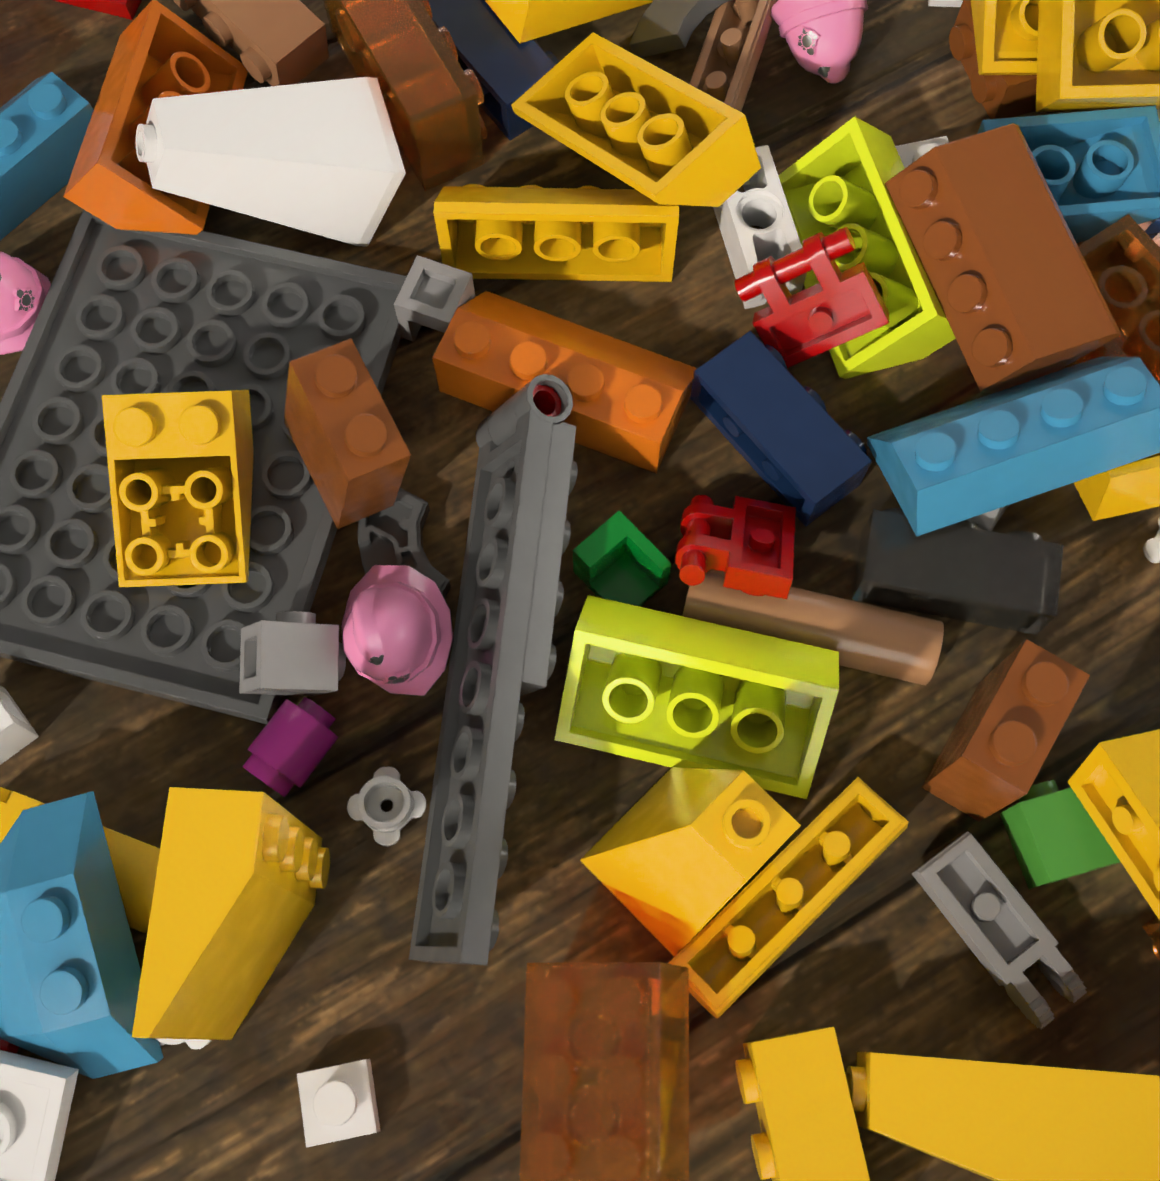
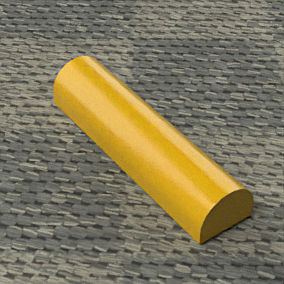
[668,777,909,1019]

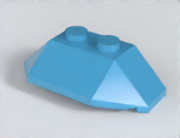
[0,791,164,1079]

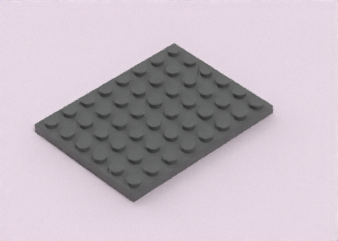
[0,210,407,724]

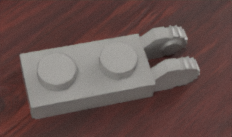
[911,832,1087,1029]

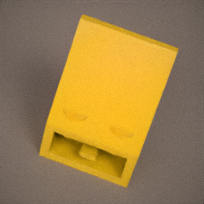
[102,390,254,587]

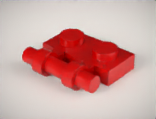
[734,227,889,368]
[675,495,796,599]

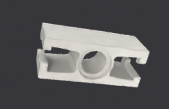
[713,145,807,309]

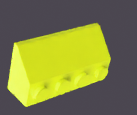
[778,116,956,379]
[554,595,839,799]

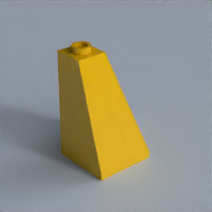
[580,767,801,957]
[846,1052,1160,1181]

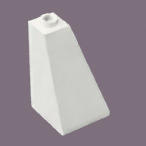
[136,77,406,246]

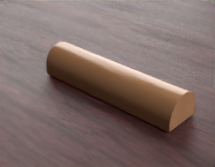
[689,0,778,112]
[682,569,944,686]

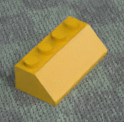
[511,32,761,207]
[433,184,679,282]

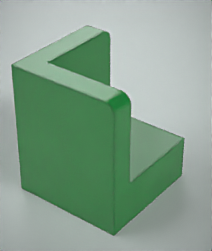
[572,510,671,607]

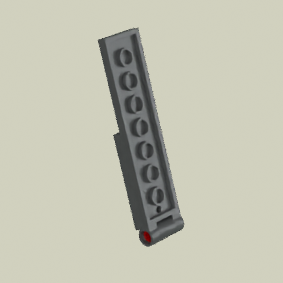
[409,374,578,965]

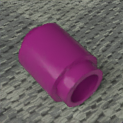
[242,697,338,798]

